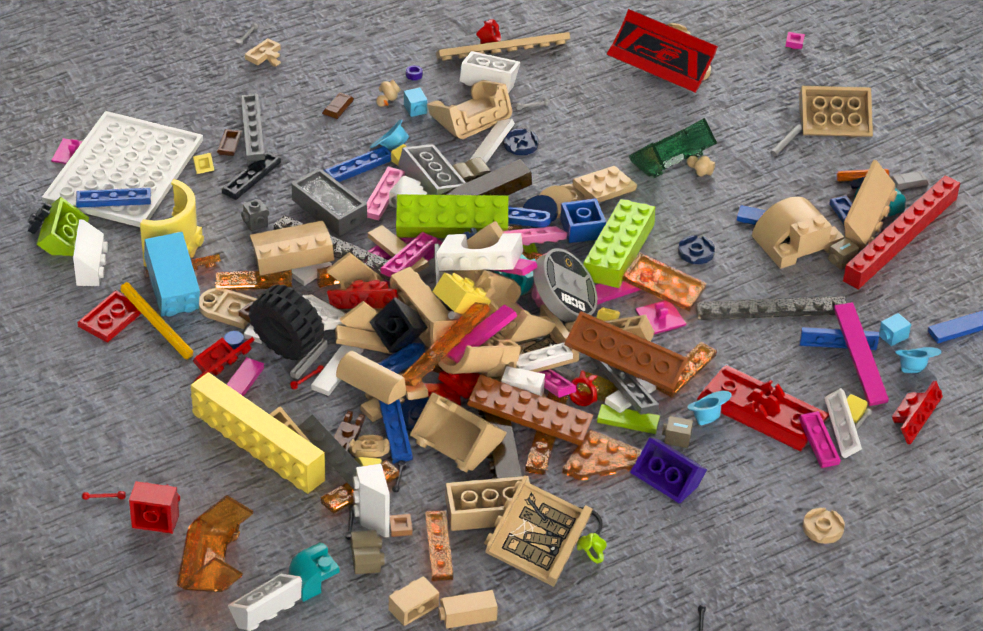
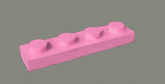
[367,167,405,221]
[503,226,567,245]

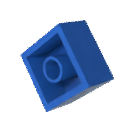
[560,198,606,243]

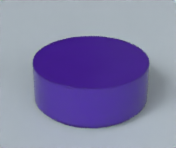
[406,65,423,80]

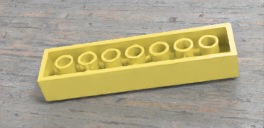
[191,372,325,494]

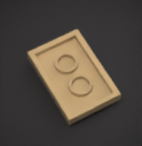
[572,166,637,203]

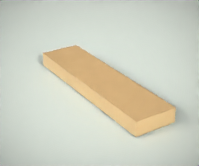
[368,225,429,273]

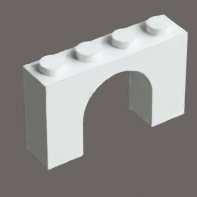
[437,233,523,271]

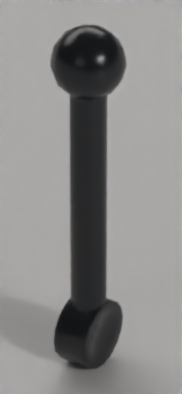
[392,460,406,493]
[345,504,355,540]
[698,605,706,631]

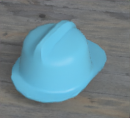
[370,119,409,150]
[895,347,942,373]
[688,391,732,425]

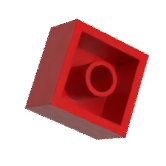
[129,481,179,534]

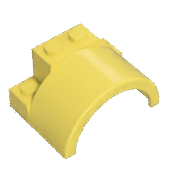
[140,179,204,267]

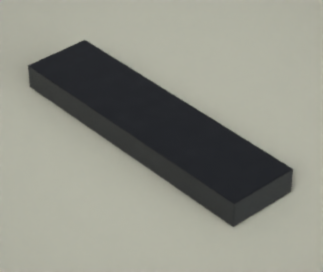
[221,152,281,200]

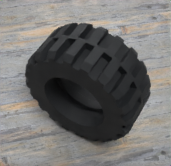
[249,285,324,360]

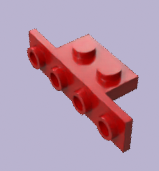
[327,280,398,309]
[193,337,255,383]
[892,381,943,444]

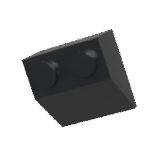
[370,298,428,353]

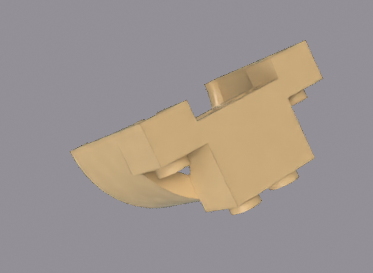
[752,197,844,269]
[430,318,521,379]

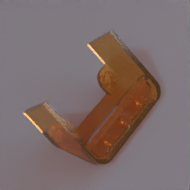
[177,495,253,592]

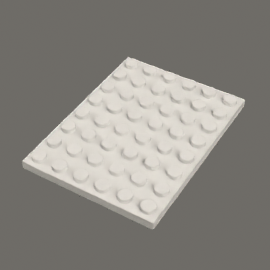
[42,111,203,227]

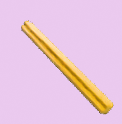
[120,282,193,360]

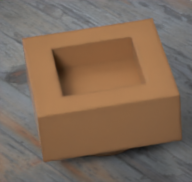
[389,514,412,537]

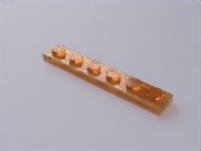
[402,302,491,387]
[525,391,569,475]

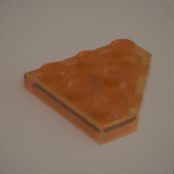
[562,429,642,481]

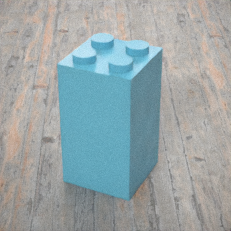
[144,232,200,317]

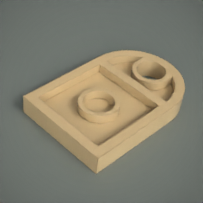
[199,288,257,329]

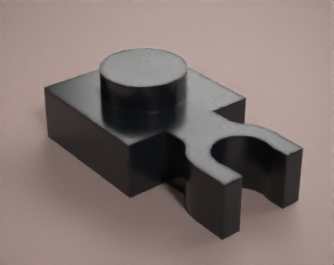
[28,202,52,234]

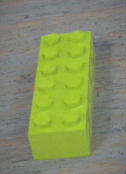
[396,194,508,238]
[584,199,655,288]

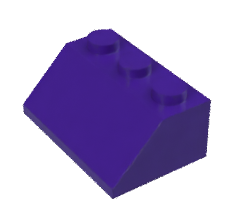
[630,437,707,503]

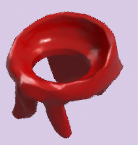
[476,19,501,44]
[569,370,598,407]

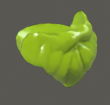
[576,533,607,564]

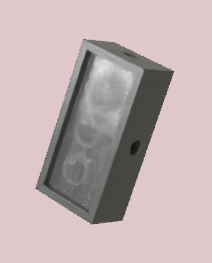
[291,168,367,236]

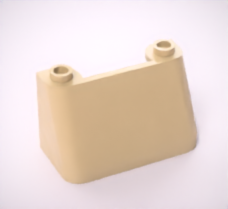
[427,80,512,139]
[474,270,556,343]
[410,392,507,473]

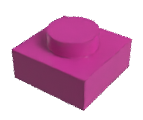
[785,32,805,49]

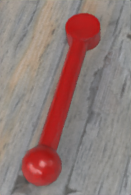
[290,365,324,389]
[82,491,126,500]

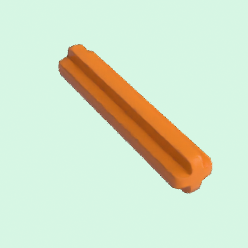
[837,169,889,182]

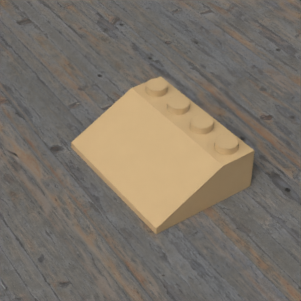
[799,86,873,137]
[844,160,897,251]
[250,221,334,276]

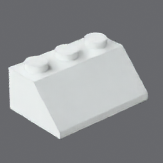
[460,51,520,93]
[73,220,108,286]
[353,464,390,537]
[228,574,302,631]

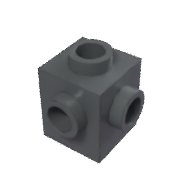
[241,199,269,231]

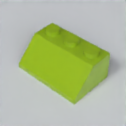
[37,197,89,256]

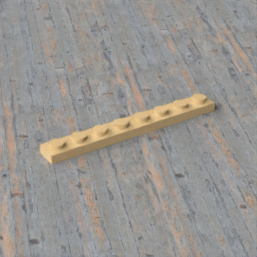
[436,32,570,61]

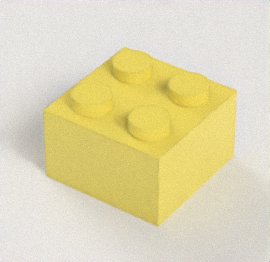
[432,272,491,319]

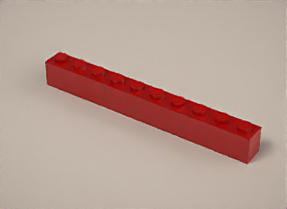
[843,175,960,290]

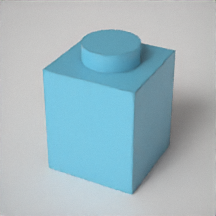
[404,88,427,117]
[879,313,911,346]

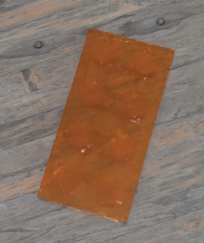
[622,253,707,312]

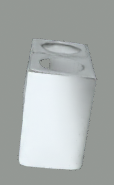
[389,176,427,208]

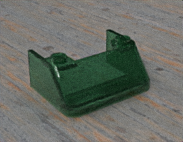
[628,118,717,178]

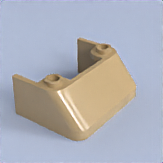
[326,252,385,332]

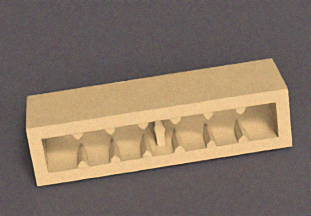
[336,351,406,405]

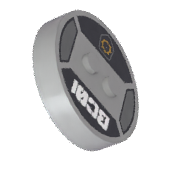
[533,248,597,322]

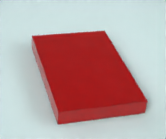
[77,290,142,343]

